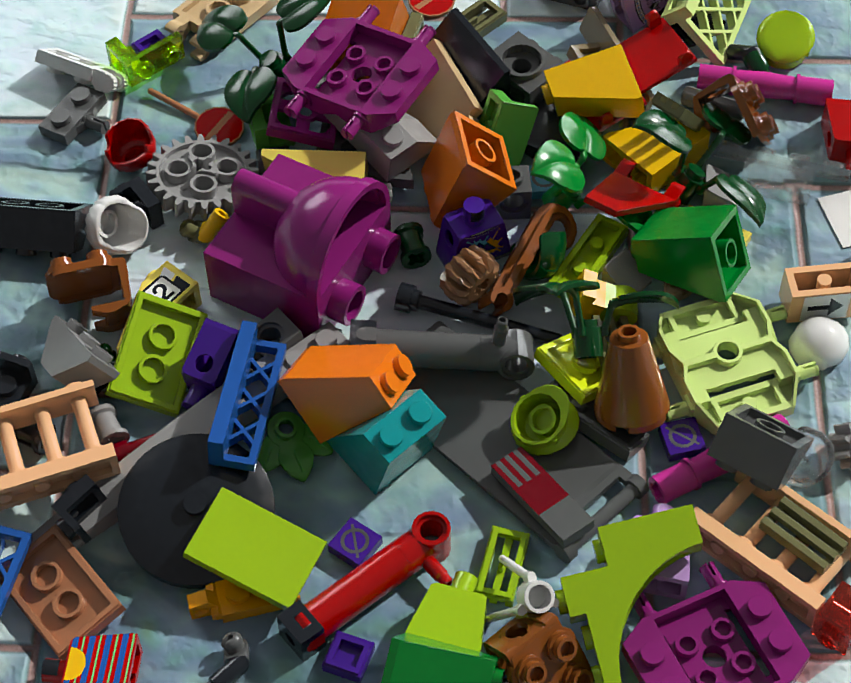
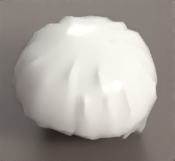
[84,195,149,256]

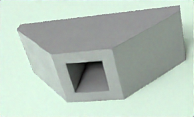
[40,315,120,388]

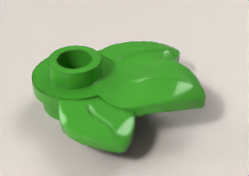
[258,411,333,482]

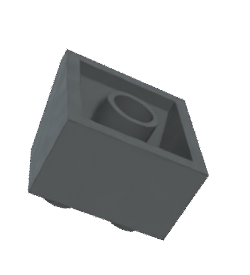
[707,404,814,491]

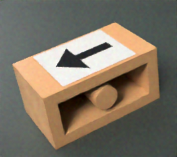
[779,262,851,323]

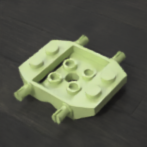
[651,292,819,436]

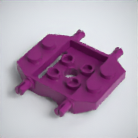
[282,4,439,140]
[621,561,811,683]

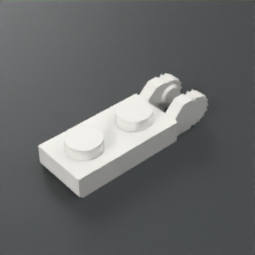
[35,48,129,93]

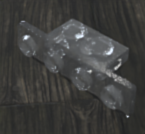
[712,140,851,206]

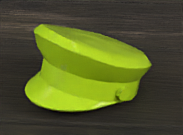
[756,10,815,70]
[511,385,579,455]

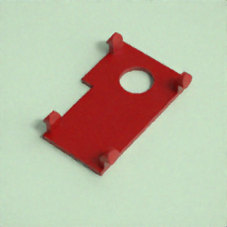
[563,9,697,132]

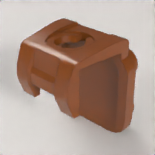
[693,74,780,146]
[45,249,132,332]
[483,611,594,683]

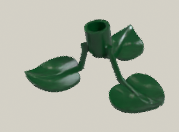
[197,0,331,124]
[632,103,766,228]
[512,280,679,359]

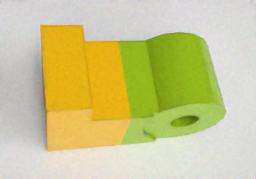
[569,268,638,325]

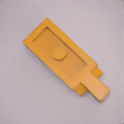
[186,579,301,623]

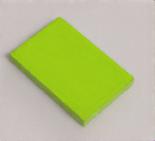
[105,290,208,418]
[183,487,327,610]

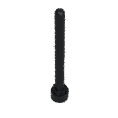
[394,282,563,344]

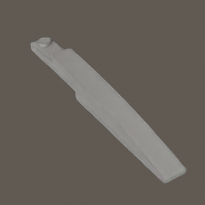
[31,322,349,549]

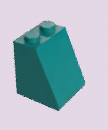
[327,389,447,495]

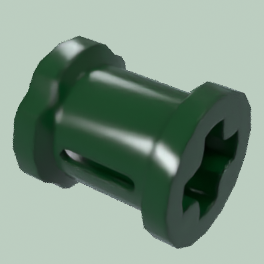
[393,222,432,269]

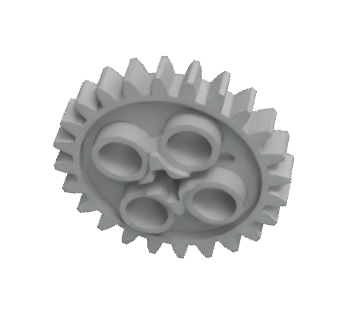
[146,134,259,221]

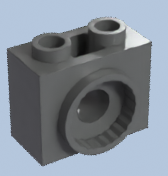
[494,31,563,107]

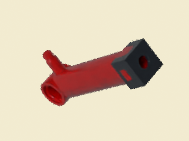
[277,511,452,663]

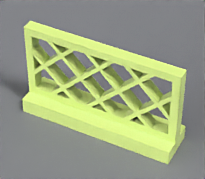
[661,0,751,66]

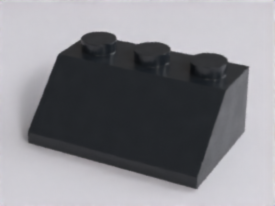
[429,7,511,121]
[0,197,93,258]

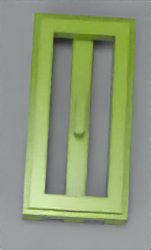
[474,525,530,608]

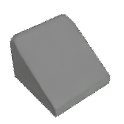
[702,164,738,207]
[602,248,652,292]

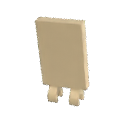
[165,0,280,62]
[406,38,484,139]

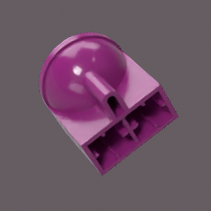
[203,154,401,338]

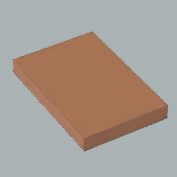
[0,524,126,660]

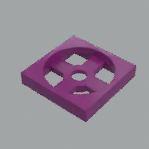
[266,77,337,150]

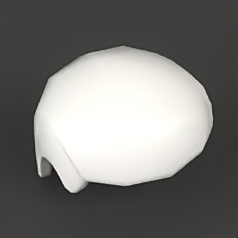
[788,316,849,371]

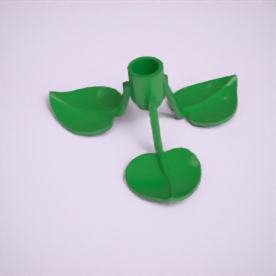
[530,112,652,233]

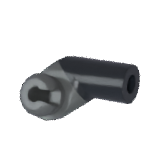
[208,632,249,683]

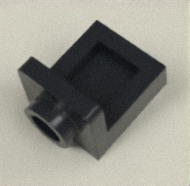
[51,474,108,544]

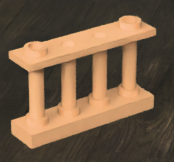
[0,379,121,511]
[694,471,851,628]

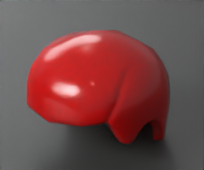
[104,118,157,172]

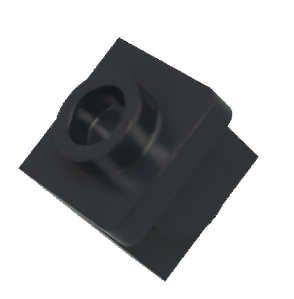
[109,176,165,230]
[0,351,38,406]

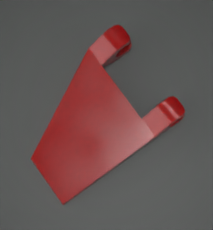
[583,158,686,217]

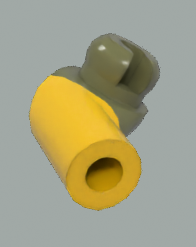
[179,208,229,243]

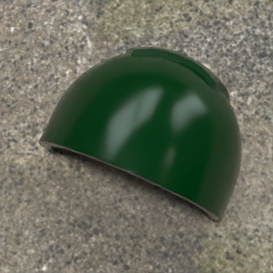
[510,231,567,280]

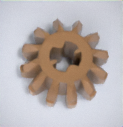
[439,244,500,307]

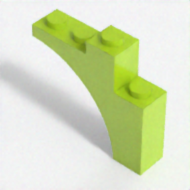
[555,504,703,683]

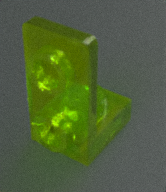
[105,31,185,88]

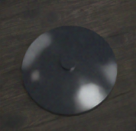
[118,433,275,589]

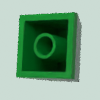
[630,204,751,302]
[381,633,505,683]

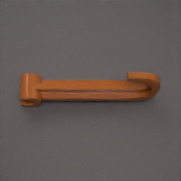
[478,203,577,316]

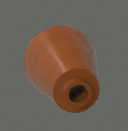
[594,324,670,434]

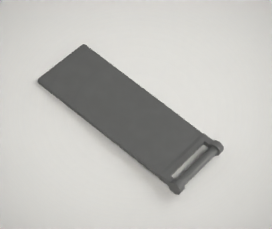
[405,321,649,563]

